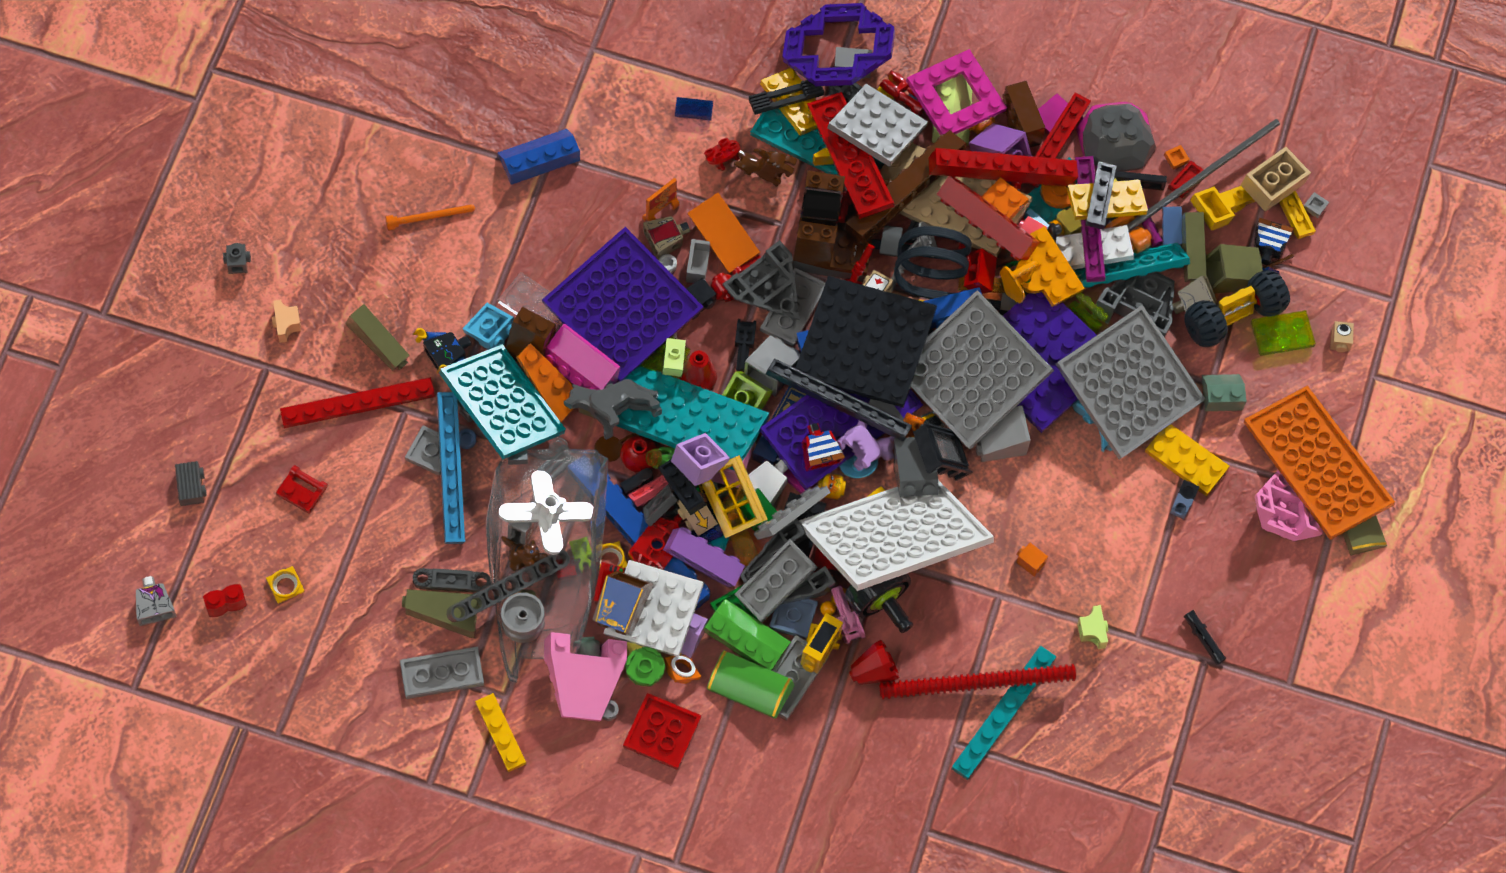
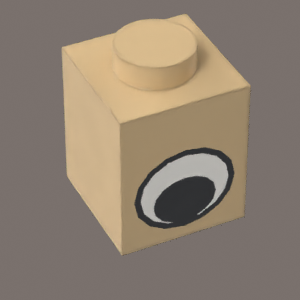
[1330,321,1354,352]

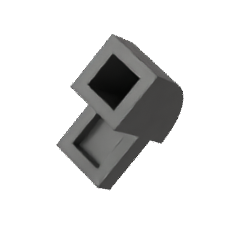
[880,225,903,257]

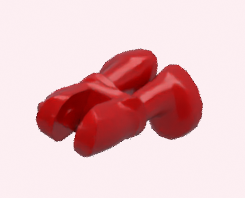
[879,70,924,116]

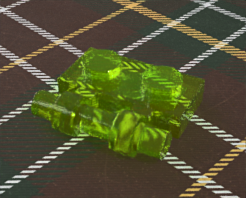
[1068,292,1109,335]

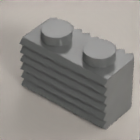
[175,461,207,506]

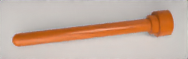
[385,204,475,231]

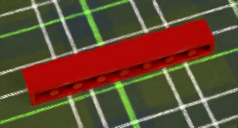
[928,148,1078,187]

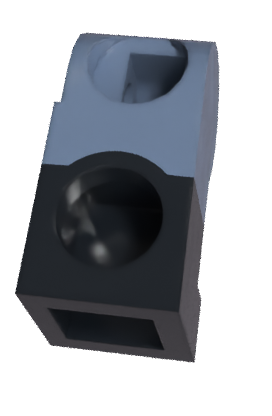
[1170,480,1199,520]

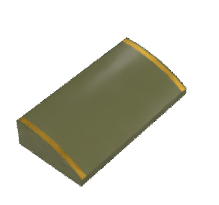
[1343,515,1387,556]

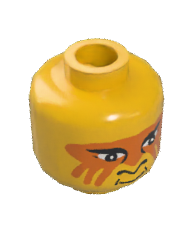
[818,473,846,500]

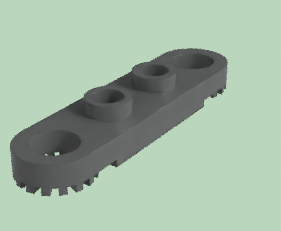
[412,568,491,592]

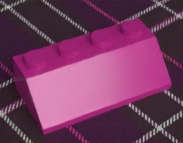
[544,324,621,390]

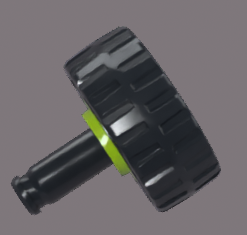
[845,573,913,633]

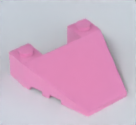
[544,632,627,722]

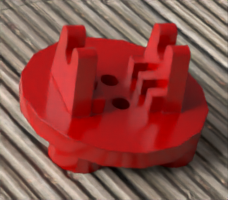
[704,138,740,171]

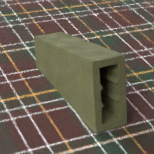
[1181,212,1206,283]
[345,304,410,371]
[402,589,478,638]

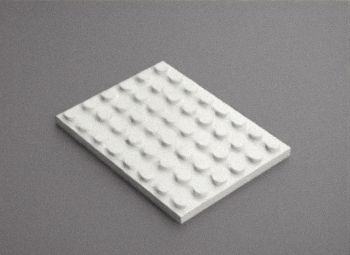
[799,480,994,591]

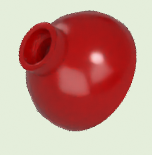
[620,435,658,472]

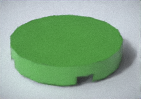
[626,647,665,686]

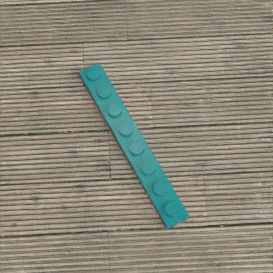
[951,645,1057,780]

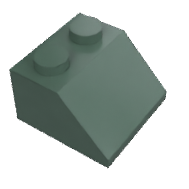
[1202,374,1247,411]

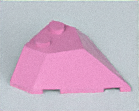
[1255,470,1323,541]

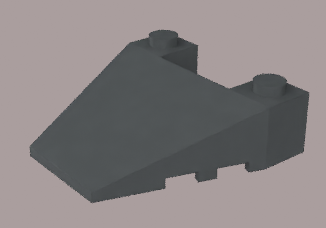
[1091,272,1175,338]
[740,518,840,605]

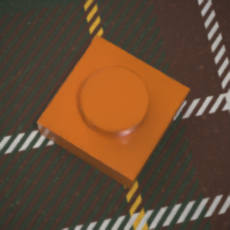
[1164,145,1190,170]

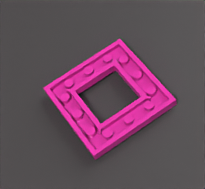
[906,49,1007,135]

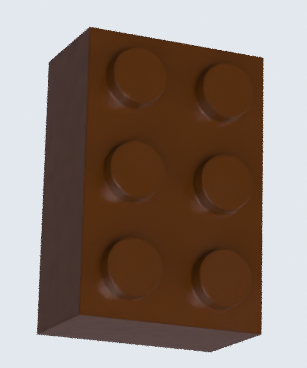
[1002,81,1045,148]

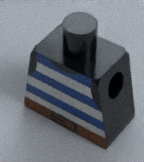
[1254,218,1293,265]

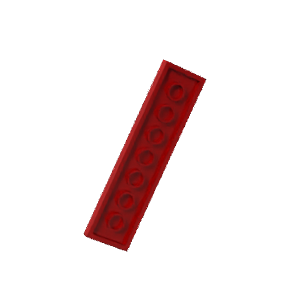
[807,92,895,219]

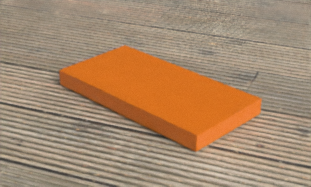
[687,192,761,274]

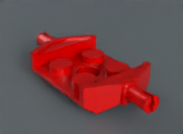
[628,513,683,570]

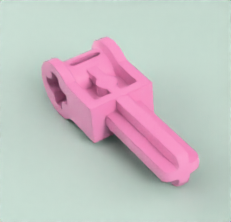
[831,586,865,644]

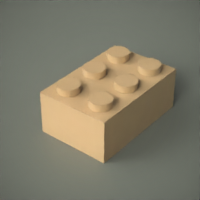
[1241,147,1311,212]

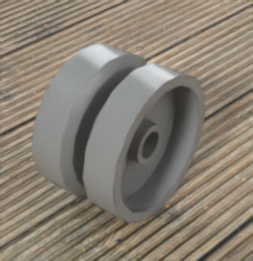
[501,593,545,643]

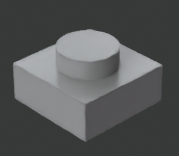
[1304,192,1329,218]

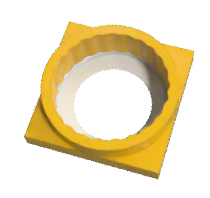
[592,541,627,571]
[266,566,305,604]

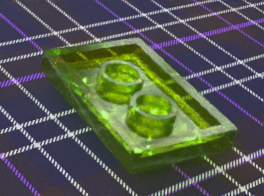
[1251,310,1316,356]

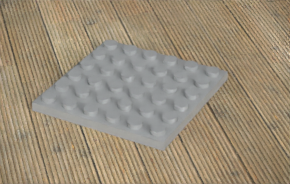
[911,290,1054,450]
[1055,305,1206,459]

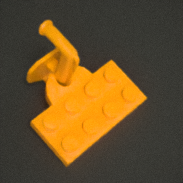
[1000,226,1085,307]

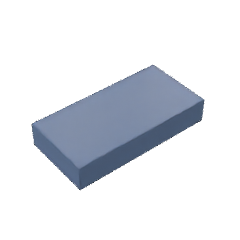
[1162,206,1182,244]

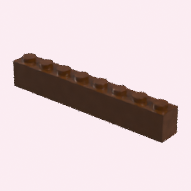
[846,130,966,246]

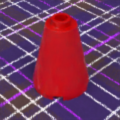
[679,350,717,391]

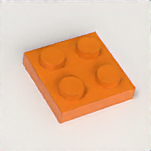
[981,177,1029,219]

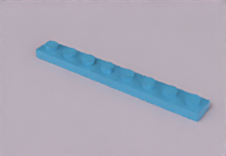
[437,392,465,544]

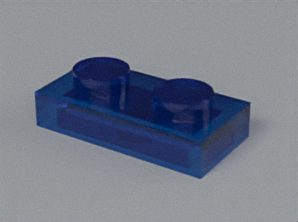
[675,97,713,120]

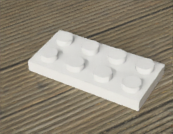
[1056,225,1134,270]

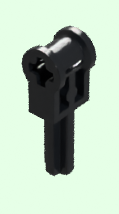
[735,319,757,372]

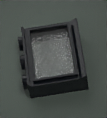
[913,423,973,481]

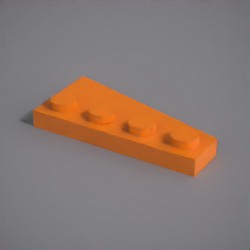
[516,343,573,422]

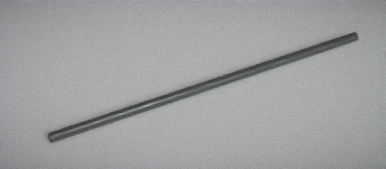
[1127,119,1280,232]

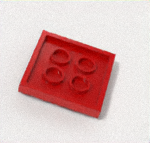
[623,693,702,770]

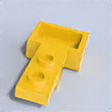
[1190,186,1256,230]

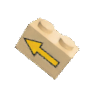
[677,500,718,536]

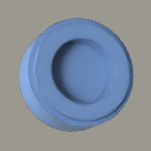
[459,429,476,449]

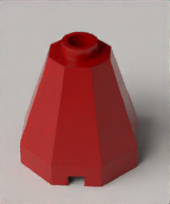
[849,640,900,685]

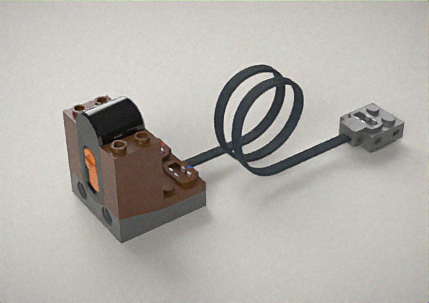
[792,170,1028,316]

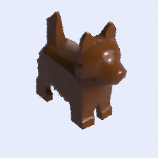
[734,149,797,186]

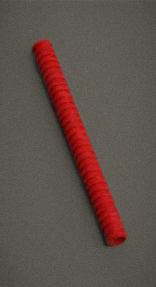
[879,664,1076,700]

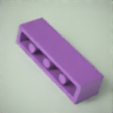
[663,527,745,587]

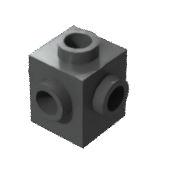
[223,243,251,274]

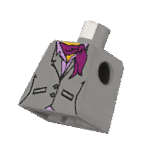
[136,576,177,626]

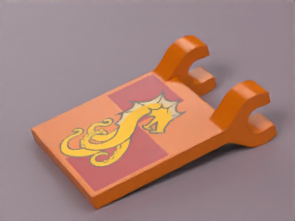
[642,178,680,221]

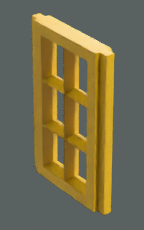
[702,455,768,538]

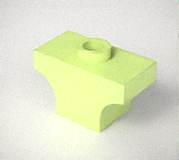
[662,338,686,377]
[1077,605,1108,649]

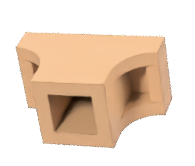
[272,300,301,343]

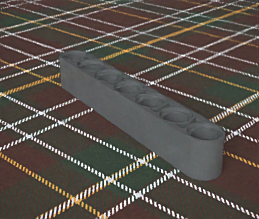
[446,550,570,622]

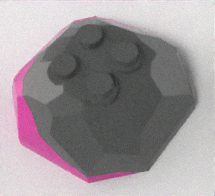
[1076,101,1156,172]

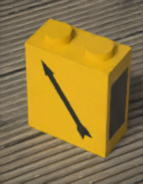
[801,613,843,674]

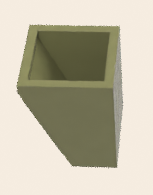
[1206,244,1263,294]

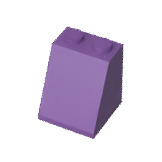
[969,123,1032,182]

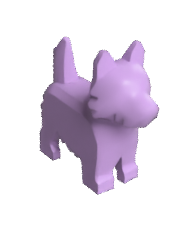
[837,420,895,471]

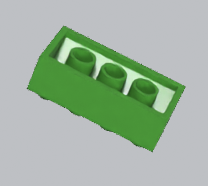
[704,599,791,671]

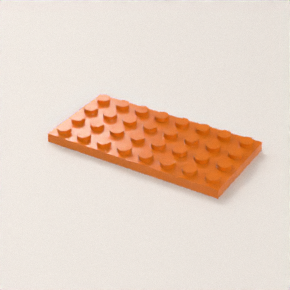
[1243,385,1395,540]

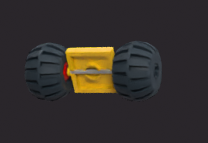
[1184,270,1290,347]

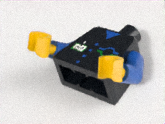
[413,328,472,379]

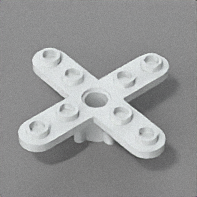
[498,471,595,555]

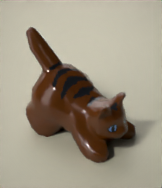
[501,536,548,571]

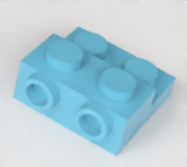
[462,303,514,350]

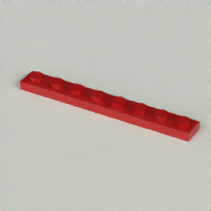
[280,377,435,429]

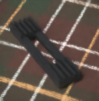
[749,80,824,115]

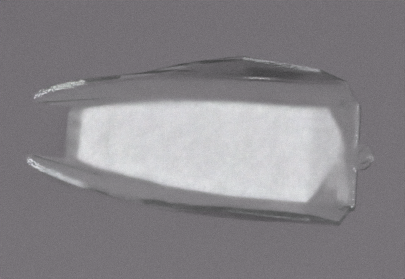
[486,437,608,682]

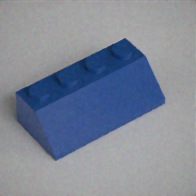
[498,129,580,185]

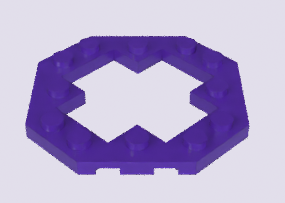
[782,3,895,86]

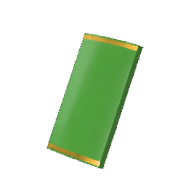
[707,650,794,719]

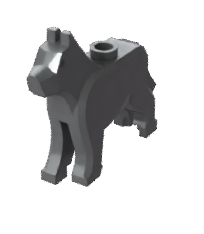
[564,379,662,440]

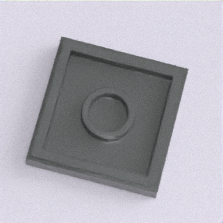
[643,484,678,526]

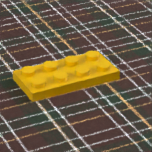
[760,68,817,136]
[1067,180,1148,220]
[1145,424,1230,496]

